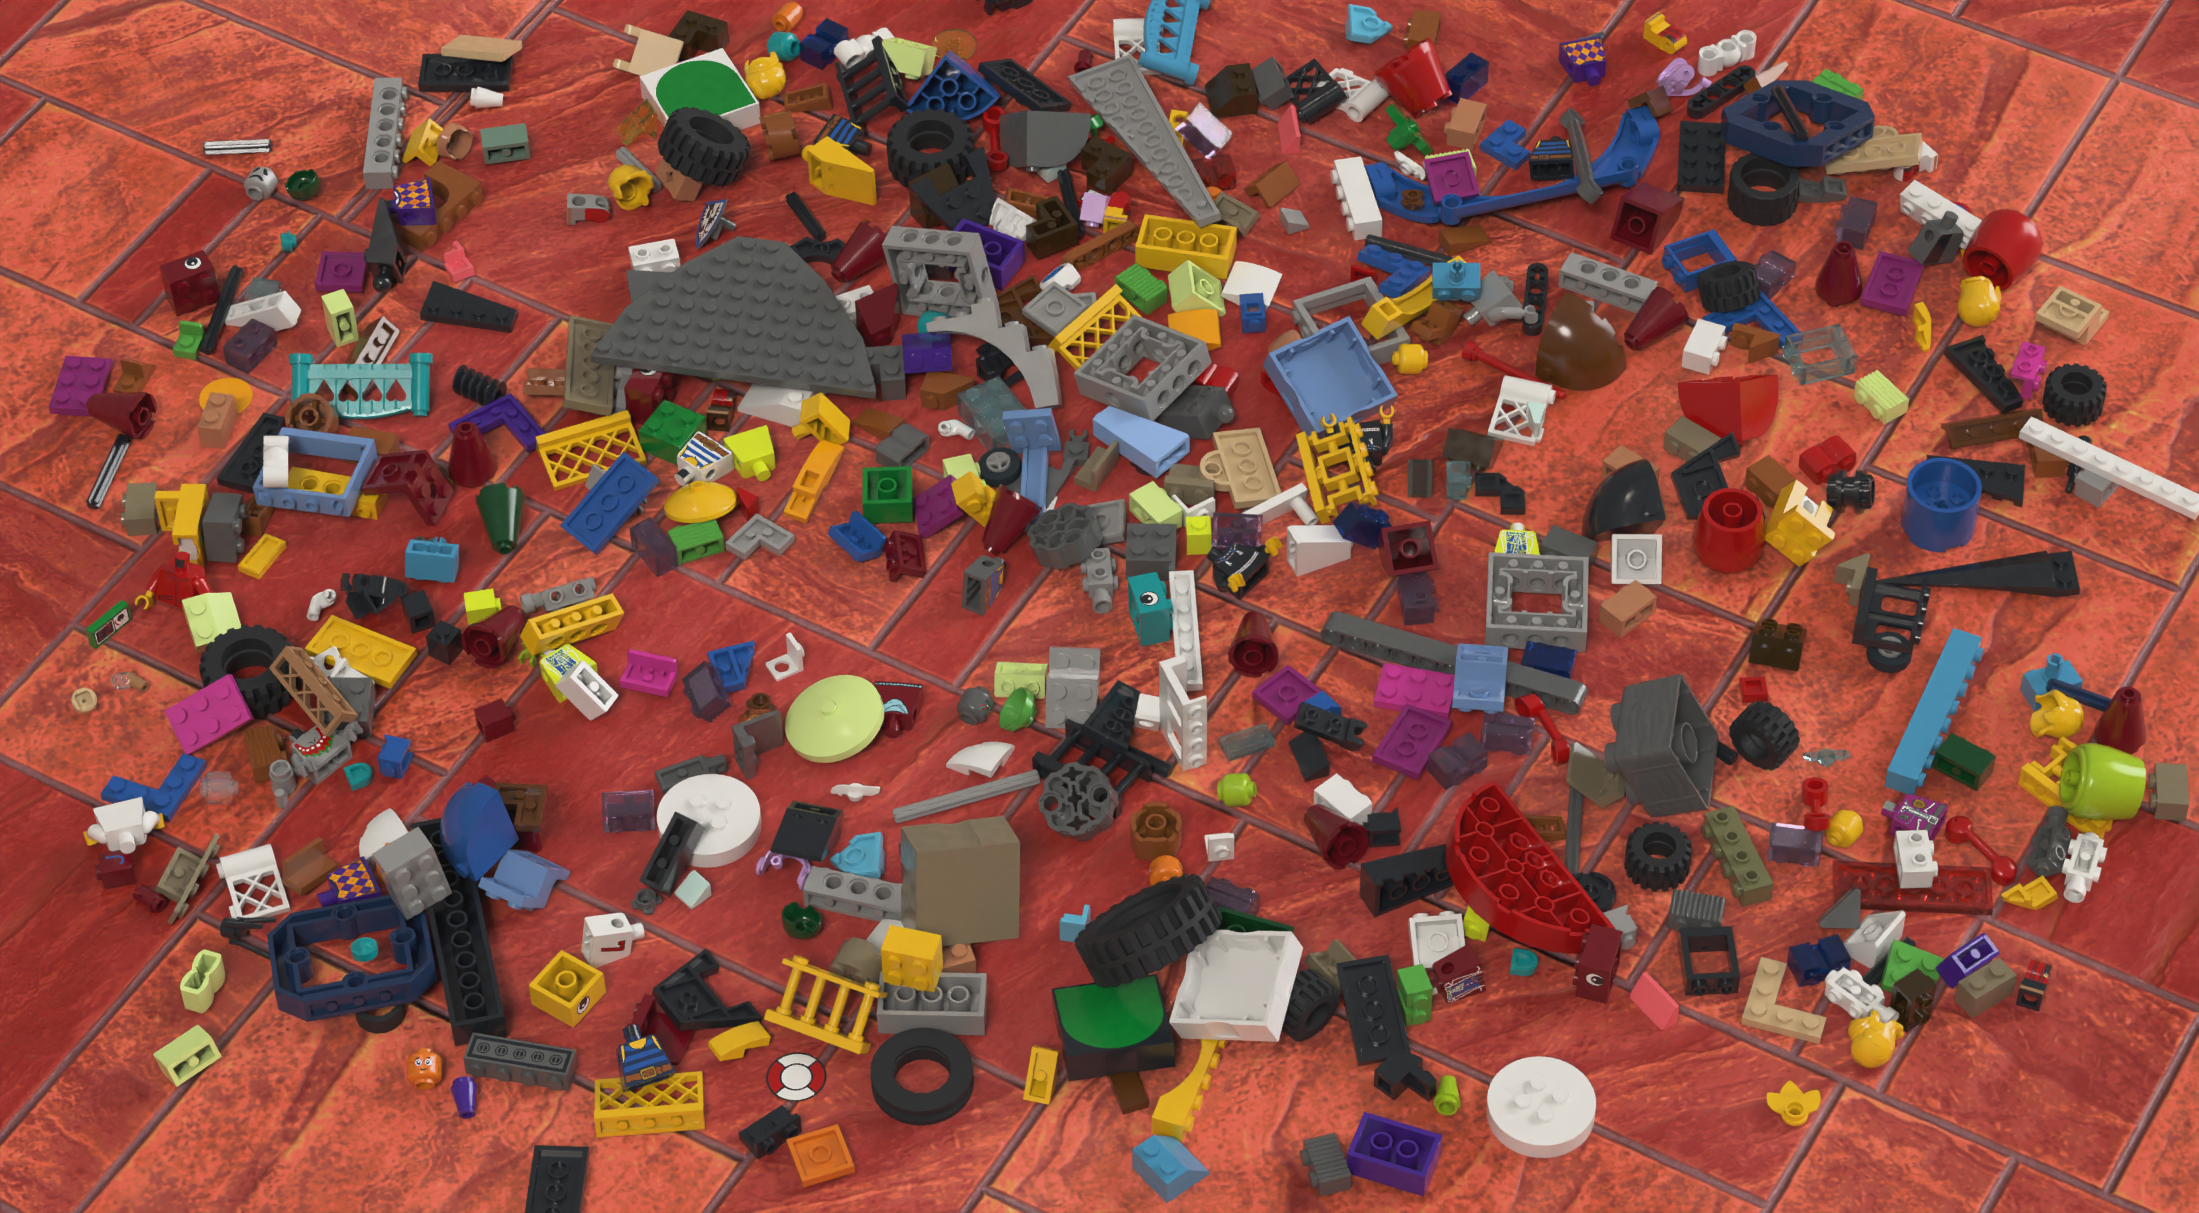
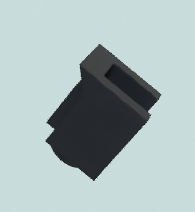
[1362,807,1401,848]

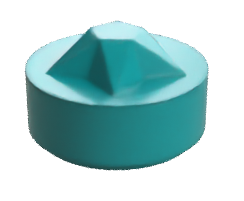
[350,937,378,962]

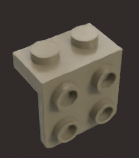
[1164,464,1217,505]
[1566,742,1626,808]

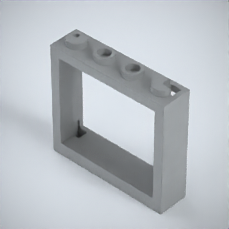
[1290,276,1411,365]

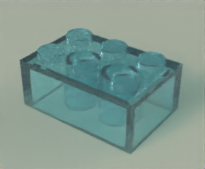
[957,376,1026,451]

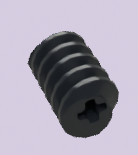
[452,365,507,406]

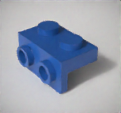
[828,511,886,562]

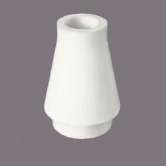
[470,87,503,109]

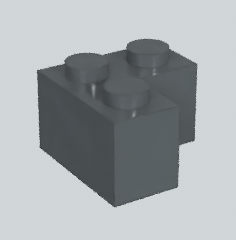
[865,345,906,401]
[202,492,248,563]

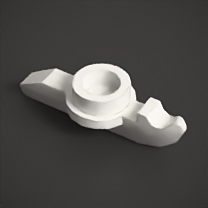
[1394,151,1425,181]
[830,783,880,801]

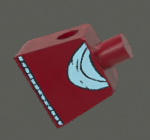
[874,681,923,738]

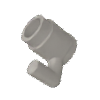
[269,760,297,809]

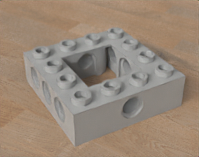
[882,226,999,318]
[1073,315,1212,421]
[1485,552,1589,652]

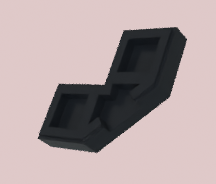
[1475,473,1525,515]

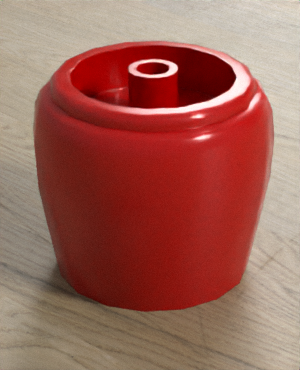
[1963,209,2043,291]
[1692,488,1766,574]

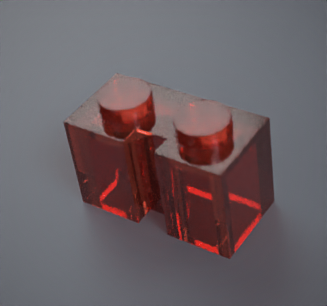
[1191,153,1236,191]

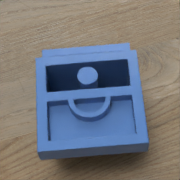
[1452,643,1508,714]
[478,849,571,911]

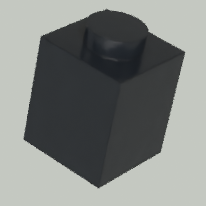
[400,590,436,634]
[426,620,464,666]

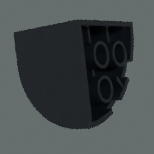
[1582,459,1666,542]

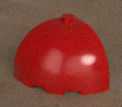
[1678,375,1779,445]

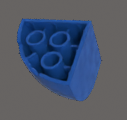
[906,50,1000,120]
[440,782,519,882]

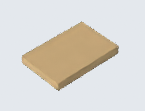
[441,35,522,62]

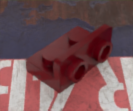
[883,530,927,582]

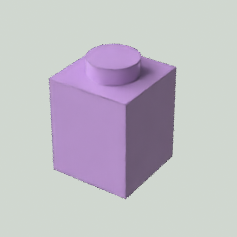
[1079,192,1111,228]

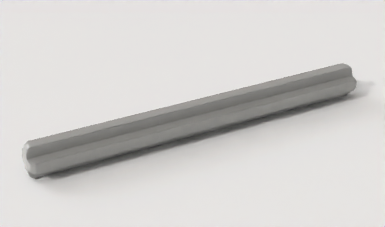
[892,769,1040,823]

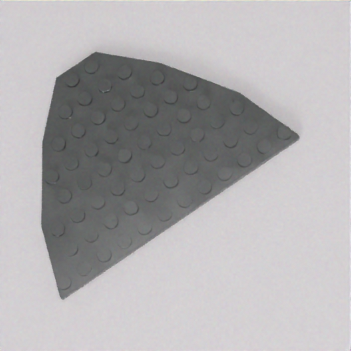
[591,236,876,399]

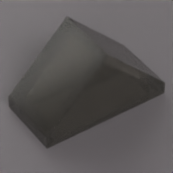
[1407,458,1433,498]

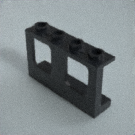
[1852,567,1931,654]

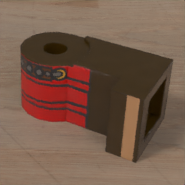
[706,389,736,432]

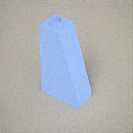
[1093,406,1190,478]

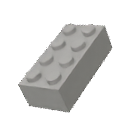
[877,971,988,1035]

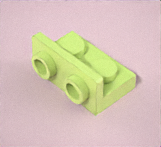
[994,662,1047,699]

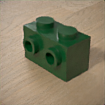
[1933,733,1996,791]

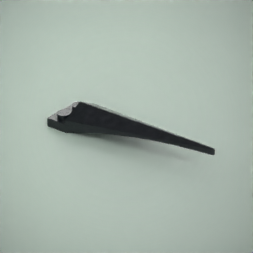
[1876,550,2080,597]

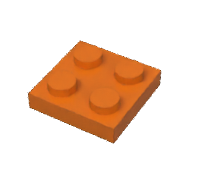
[786,1124,855,1188]

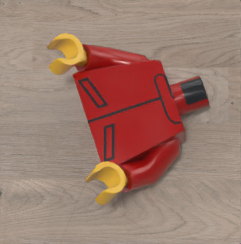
[135,551,213,610]

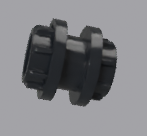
[1826,470,1875,513]

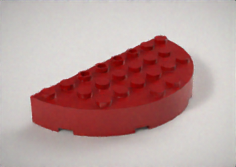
[1445,780,1615,954]

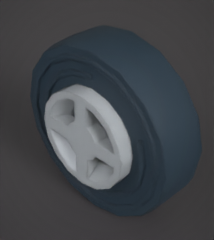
[978,447,1022,487]
[1866,632,1912,673]

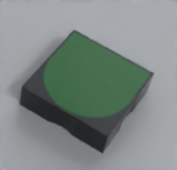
[1052,974,1175,1081]

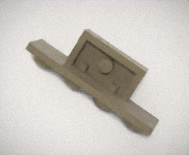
[154,833,220,925]

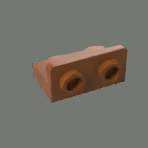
[523,368,565,396]

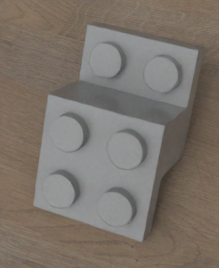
[1045,646,1101,729]

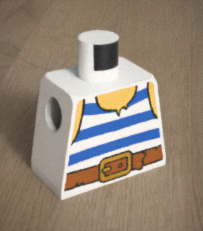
[674,431,734,486]

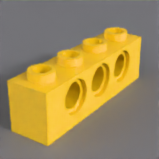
[288,467,387,520]
[520,593,624,656]

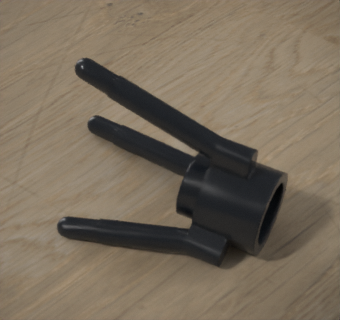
[220,917,276,960]

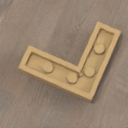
[1741,957,1827,1044]

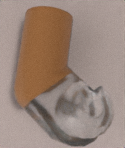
[110,672,150,694]

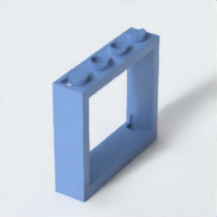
[253,427,378,517]

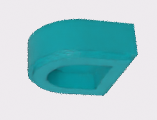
[343,763,373,791]
[1510,948,1538,976]

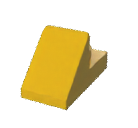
[1023,1045,1060,1105]

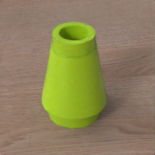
[1434,1075,1461,1116]

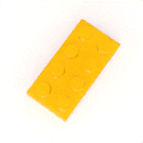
[305,615,417,689]

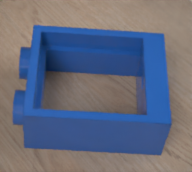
[1662,229,1737,293]

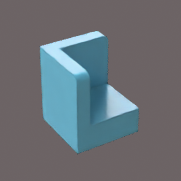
[1059,904,1091,942]

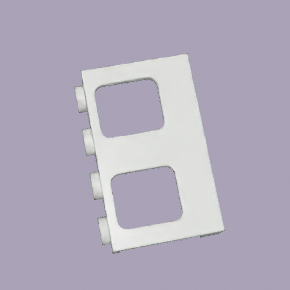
[1159,655,1207,771]

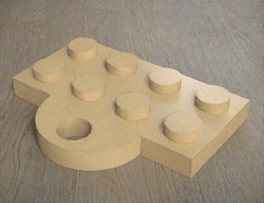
[1825,126,1923,175]
[1199,428,1281,509]

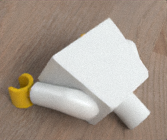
[83,797,164,854]

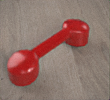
[982,105,1009,171]
[1515,693,1570,766]
[1802,777,1830,832]
[1944,816,2017,886]

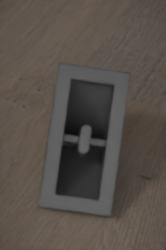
[1816,885,1861,929]

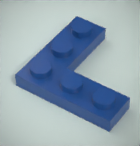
[1357,244,1431,298]
[1702,291,1803,350]
[101,753,207,822]

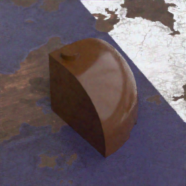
[1535,291,1626,391]

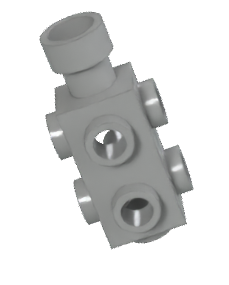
[1080,548,1118,614]
[520,577,596,614]

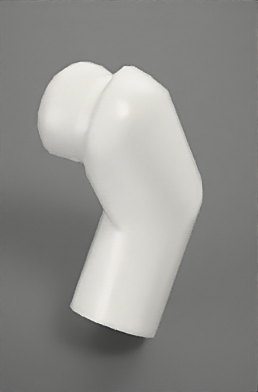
[307,589,336,621]

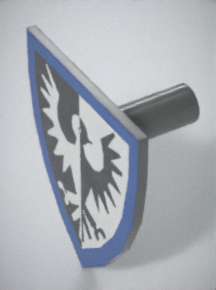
[696,199,736,250]

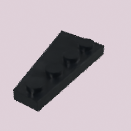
[1944,335,2024,413]

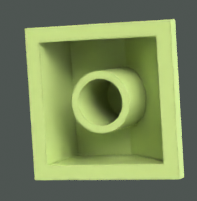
[882,37,937,80]
[1168,260,1226,317]
[182,592,241,654]

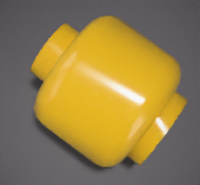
[1392,343,1428,375]
[1825,810,1864,848]

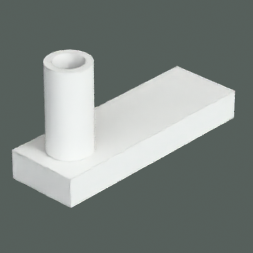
[1239,483,1319,534]

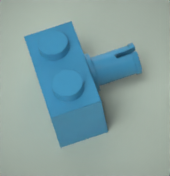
[1432,260,1480,301]
[405,537,459,583]
[2020,653,2083,711]

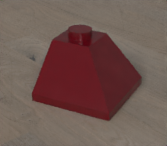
[855,283,900,347]

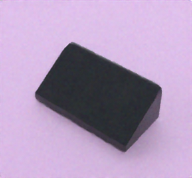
[1288,732,1330,782]

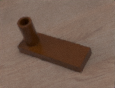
[1107,1072,1148,1115]

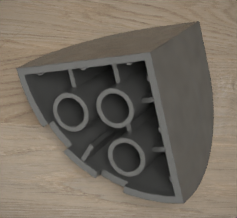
[1000,110,1091,172]

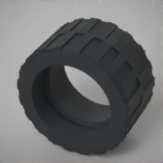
[1727,153,1800,226]

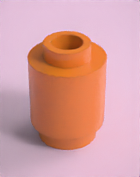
[772,2,803,32]

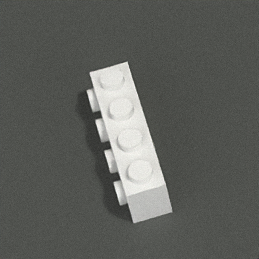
[1900,180,1982,249]

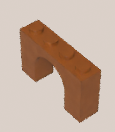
[392,161,483,253]

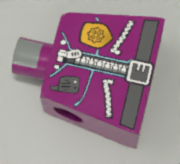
[1881,794,1948,840]

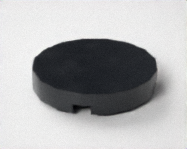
[1573,872,1616,913]

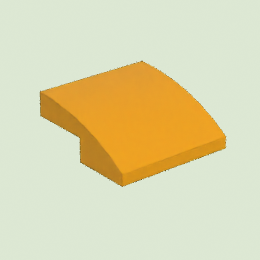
[1168,309,1221,351]

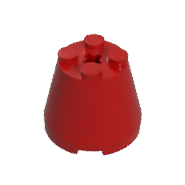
[1373,37,1452,118]

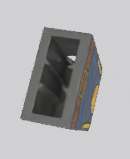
[962,555,1006,616]

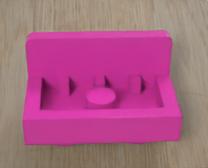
[2010,342,2048,399]
[620,649,678,697]

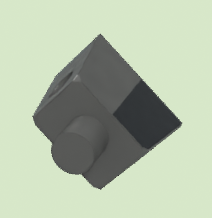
[1908,211,1964,265]

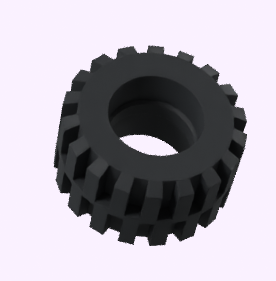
[1697,261,1761,312]
[2042,363,2107,427]
[1729,701,1800,771]
[1624,821,1692,892]
[1282,969,1340,1042]

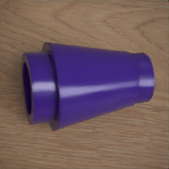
[451,1076,477,1119]

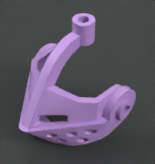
[1656,58,1711,96]
[756,850,811,891]

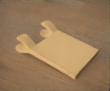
[613,24,684,76]

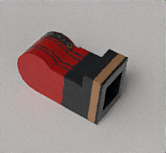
[2016,960,2052,1012]

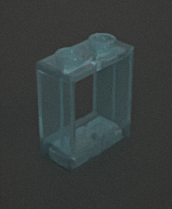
[1782,324,1857,385]

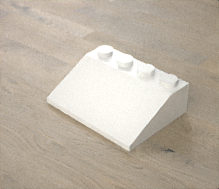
[737,383,826,427]

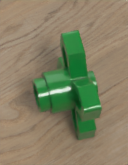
[1385,103,1433,156]

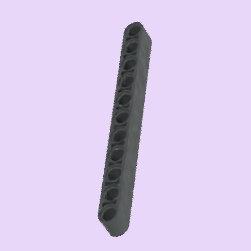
[1320,611,1588,715]

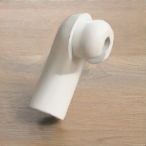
[938,420,975,440]

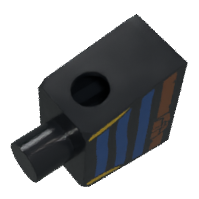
[814,114,872,157]
[1529,136,1575,180]

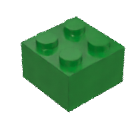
[638,400,707,466]
[862,466,913,523]

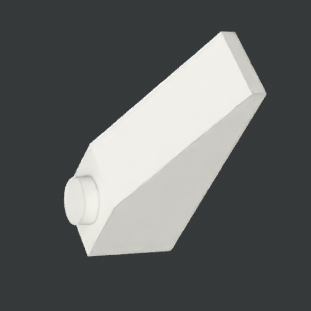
[224,291,301,331]

